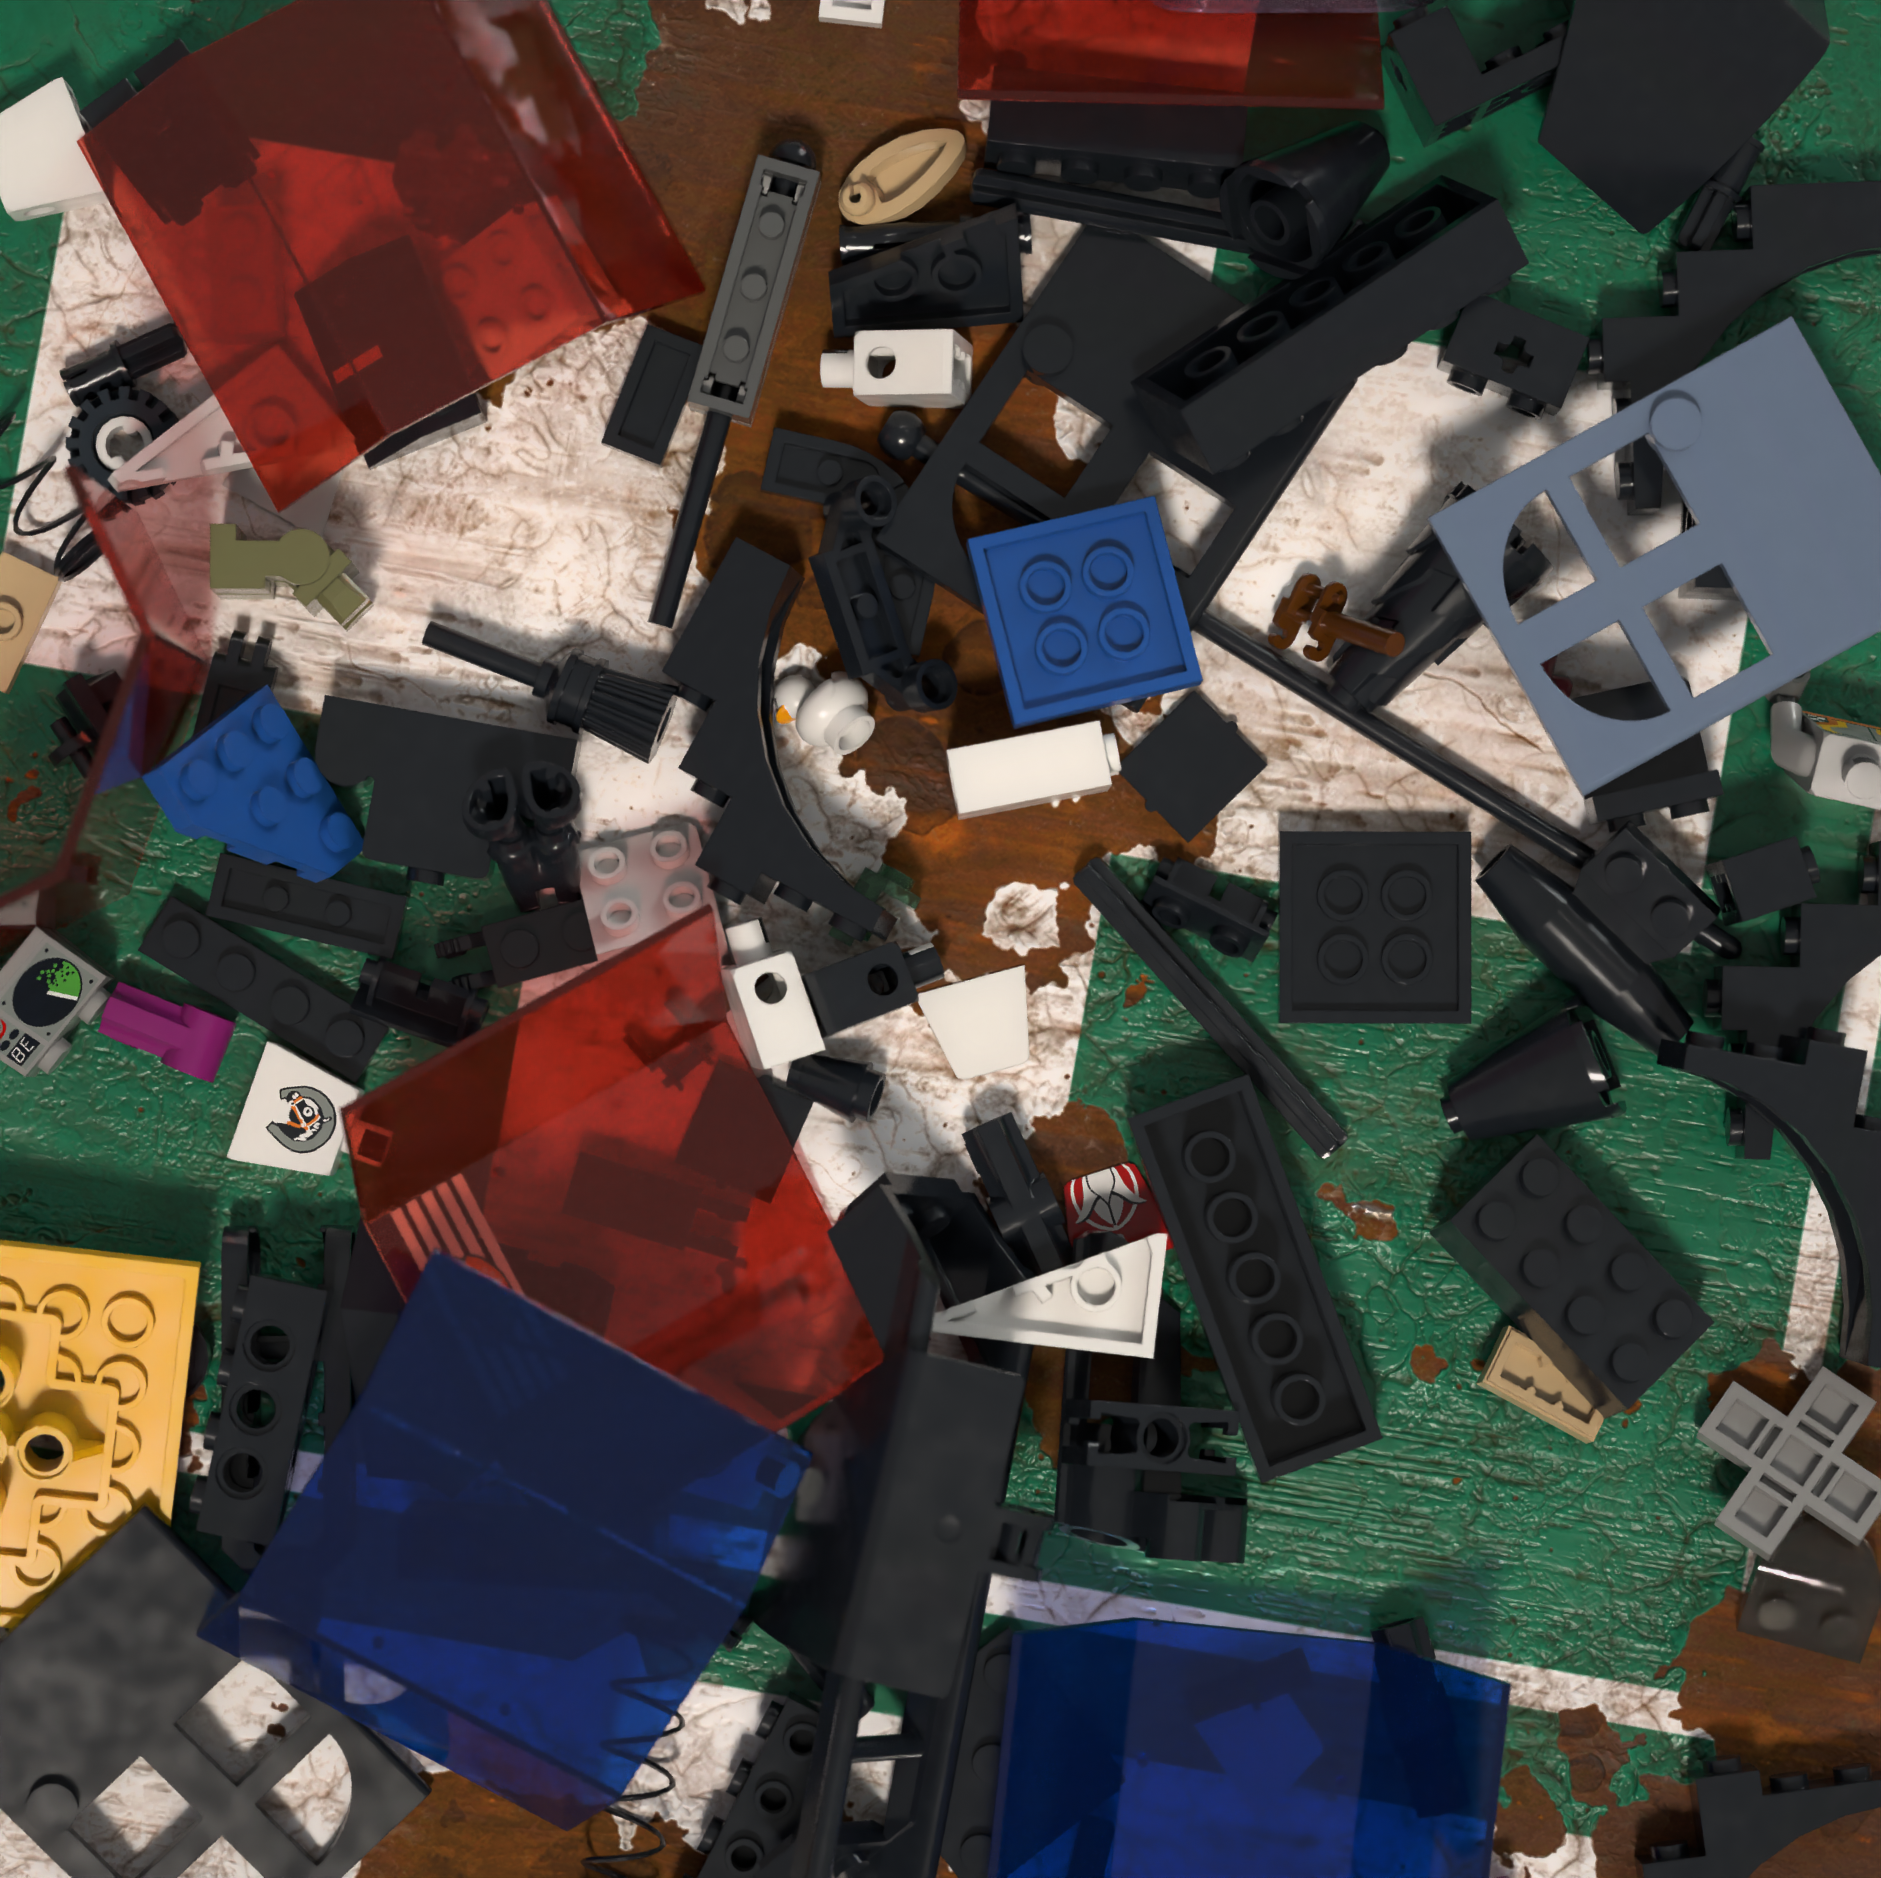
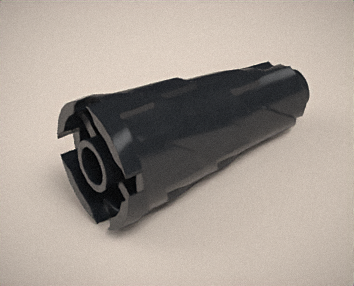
[1325,481,1554,715]

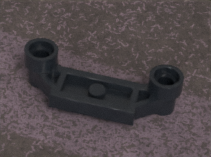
[808,475,958,713]

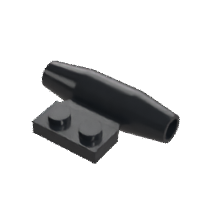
[1475,820,1721,1057]

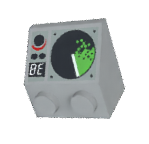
[0,926,115,1077]

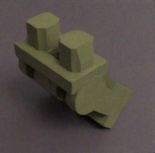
[210,524,374,631]

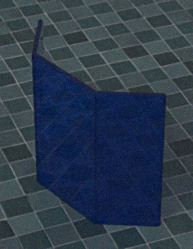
[196,1247,813,1831]
[987,1617,1511,1878]

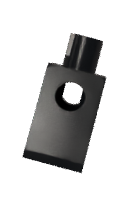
[801,941,945,1040]

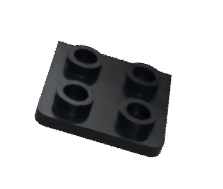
[1571,676,1724,833]

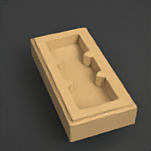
[0,551,62,695]
[1476,1325,1604,1444]

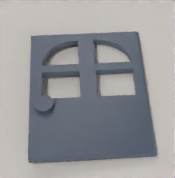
[1427,316,1881,796]

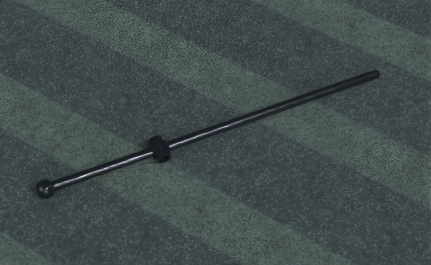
[877,410,1742,960]

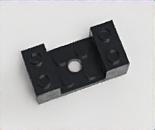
[1379,0,1574,148]

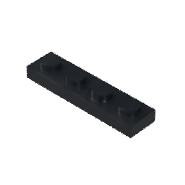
[138,896,392,1083]

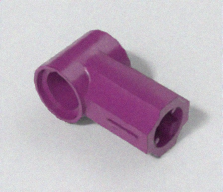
[98,981,237,1083]

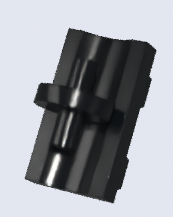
[48,669,164,794]

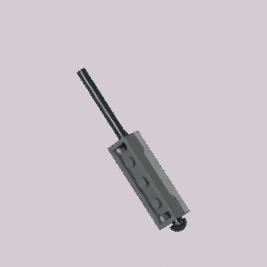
[647,138,821,629]

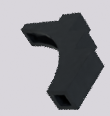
[1585,181,1881,516]
[662,537,898,942]
[1702,841,1881,1160]
[1656,1026,1881,1368]
[1634,1754,1881,1878]

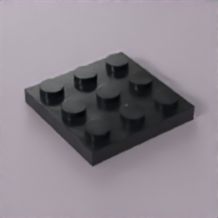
[1278,831,1471,1024]

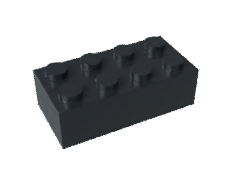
[1429,1134,1714,1419]

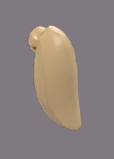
[839,128,967,226]

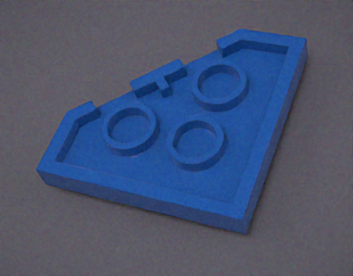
[142,684,364,883]

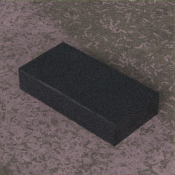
[601,324,703,468]

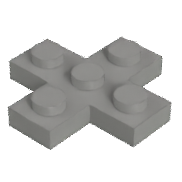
[1696,1366,1881,1561]

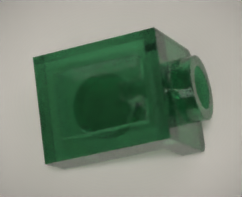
[828,863,922,947]

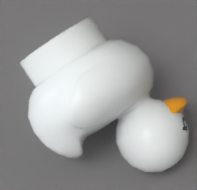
[774,671,875,755]

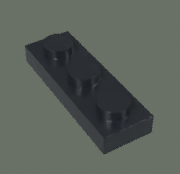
[206,853,409,960]

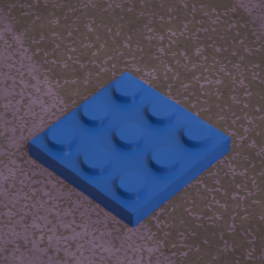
[966,496,1203,729]

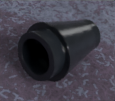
[786,1054,886,1123]

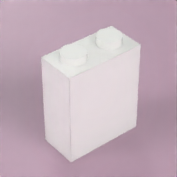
[946,721,1121,820]

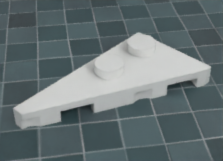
[931,1233,1167,1359]

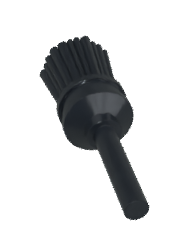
[422,621,678,764]

